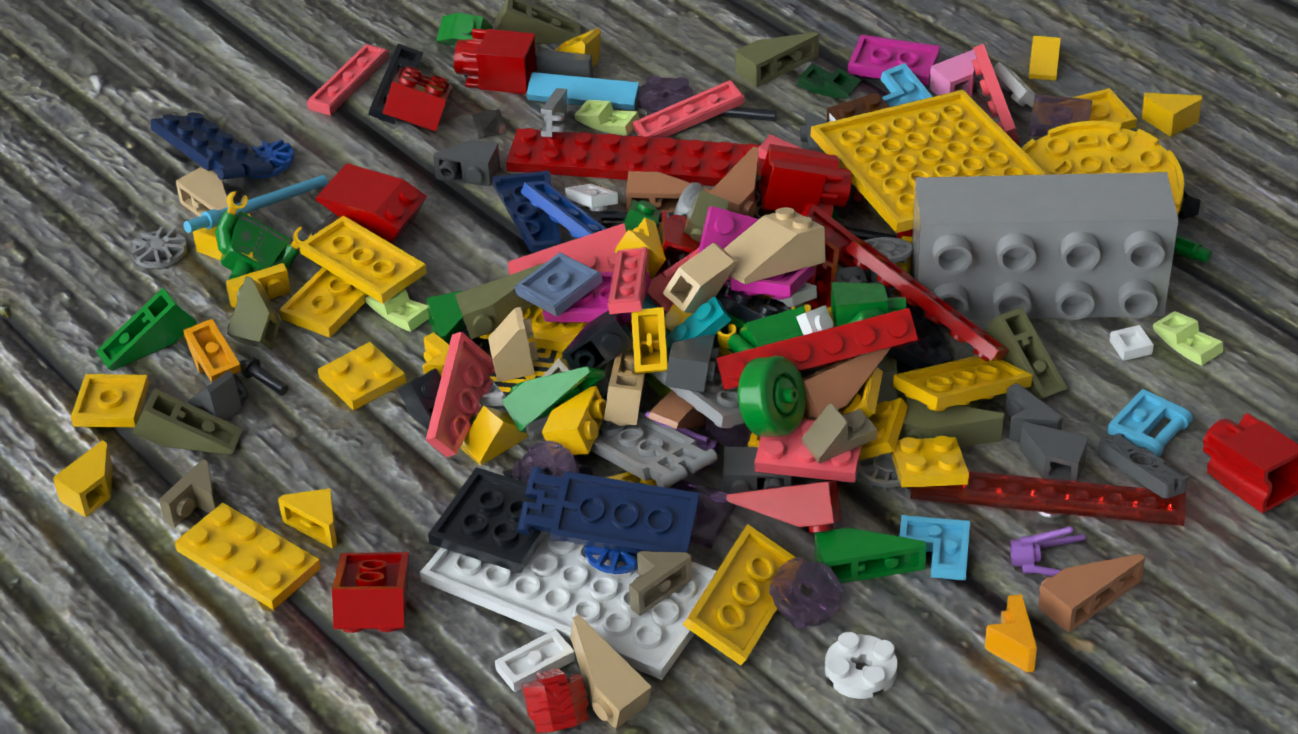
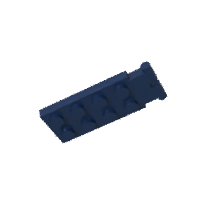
[150,112,273,180]
[517,466,700,554]

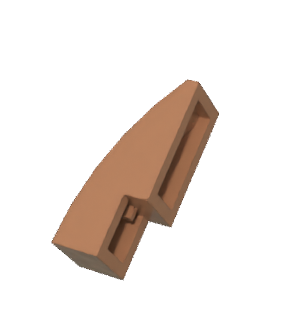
[648,390,706,429]

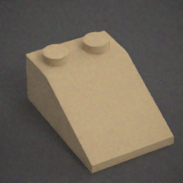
[724,208,825,284]

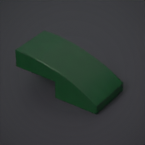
[797,63,862,98]

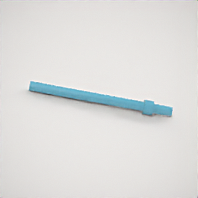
[184,175,328,233]

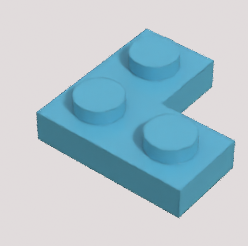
[881,63,932,107]
[899,515,970,580]

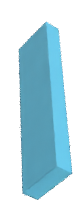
[526,72,640,111]

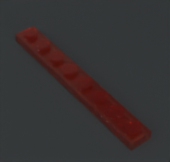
[910,471,1186,526]

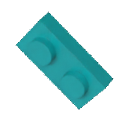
[667,296,731,348]

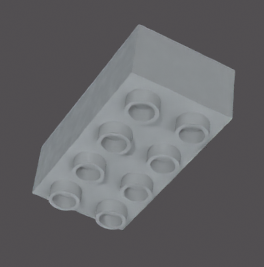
[911,172,1178,320]

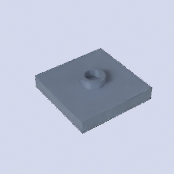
[514,252,603,317]

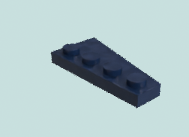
[492,171,561,254]

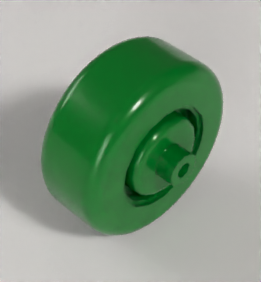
[738,356,805,438]

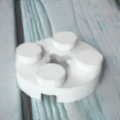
[825,632,897,699]

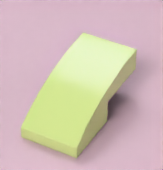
[574,100,640,136]
[365,289,429,332]
[1153,311,1223,366]

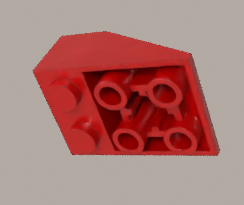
[383,66,452,131]

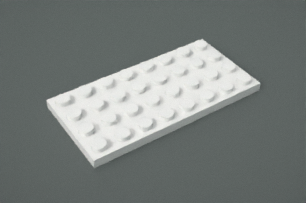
[420,532,716,680]

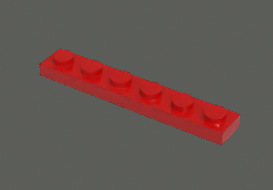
[846,241,1009,362]
[716,308,918,391]

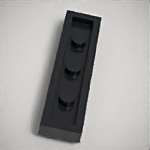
[368,44,423,124]

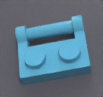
[1107,389,1193,457]

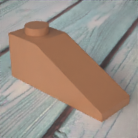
[709,147,759,217]
[626,171,711,214]
[802,348,890,419]
[1038,554,1145,633]

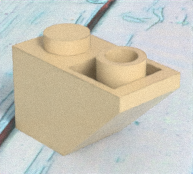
[663,243,738,313]
[488,307,539,382]

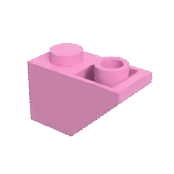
[929,49,977,97]

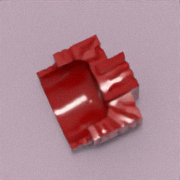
[521,668,589,733]

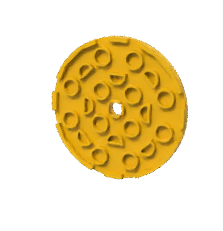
[1021,121,1184,215]

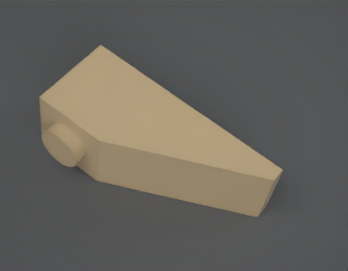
[176,166,229,217]
[604,346,646,426]
[570,614,652,729]

